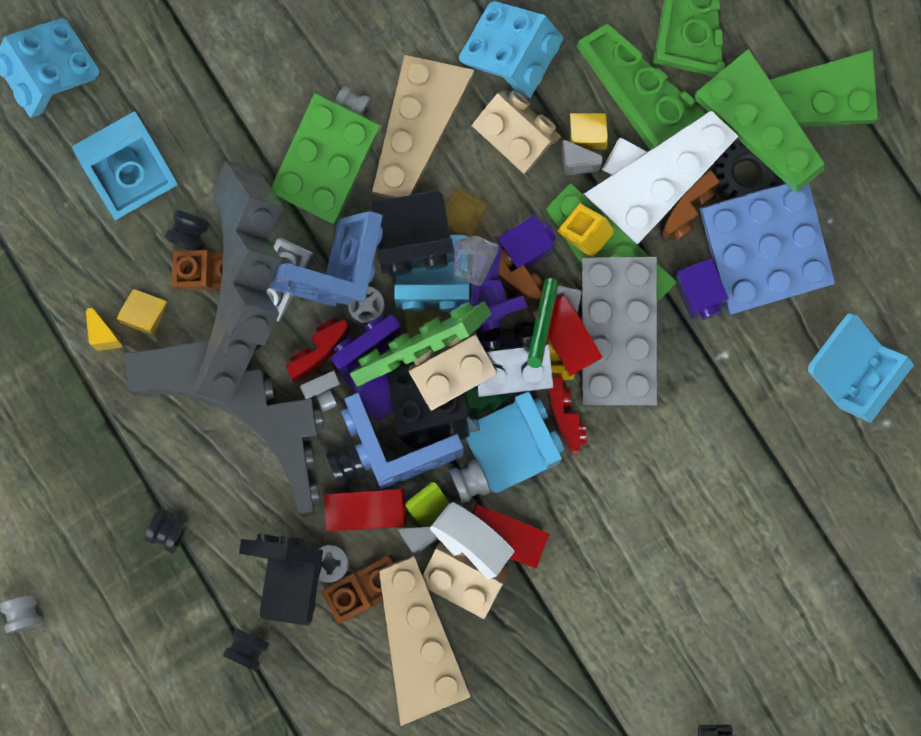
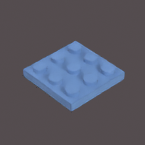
[699,183,835,315]

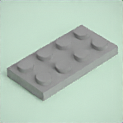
[582,257,657,406]

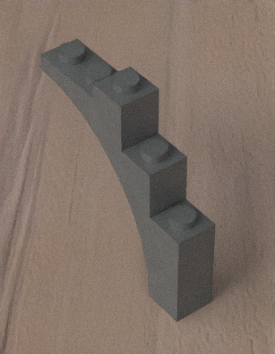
[193,160,283,402]
[123,340,324,517]

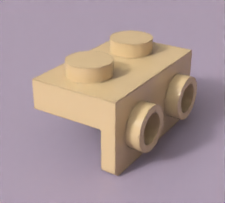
[471,89,561,174]
[409,331,498,411]
[422,541,510,619]

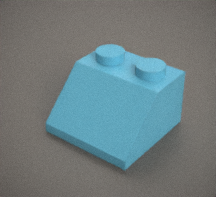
[72,111,178,220]

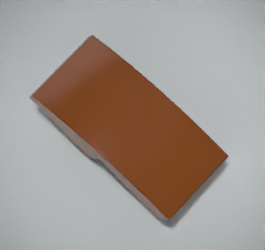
[661,171,720,243]
[490,242,543,306]
[171,250,223,291]
[321,555,396,625]

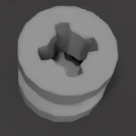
[335,86,372,117]
[347,287,385,327]
[449,459,490,504]
[319,545,350,584]
[0,595,43,634]

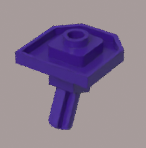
[469,243,527,332]

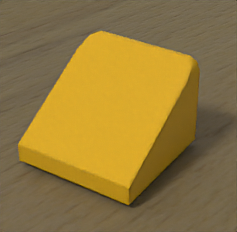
[570,113,608,150]
[558,203,614,258]
[117,289,168,336]
[86,308,123,351]

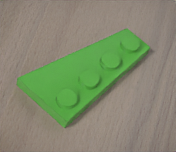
[653,0,725,77]
[576,24,706,150]
[695,49,824,193]
[545,183,677,304]
[350,301,492,386]

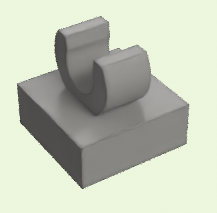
[300,371,340,412]

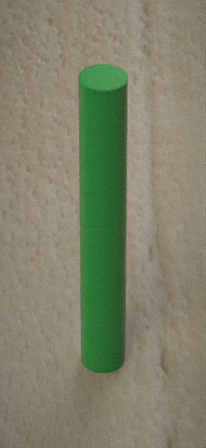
[527,278,559,368]

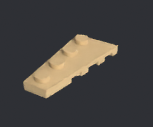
[372,55,475,199]
[379,556,471,726]

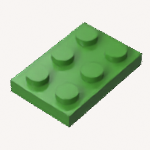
[271,93,382,224]

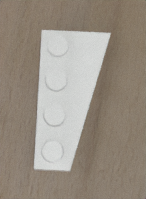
[583,111,738,244]

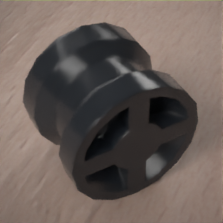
[164,210,210,251]
[326,443,368,489]
[145,507,189,553]
[223,628,270,671]

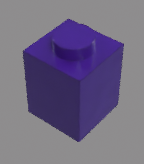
[497,215,556,271]
[674,258,729,320]

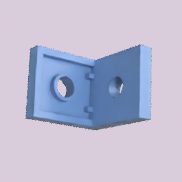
[269,211,383,307]
[341,393,463,490]

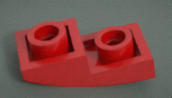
[532,295,603,377]
[285,319,350,384]
[547,377,587,455]
[324,488,407,531]
[472,505,550,569]

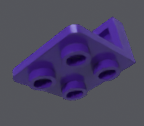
[331,314,404,421]

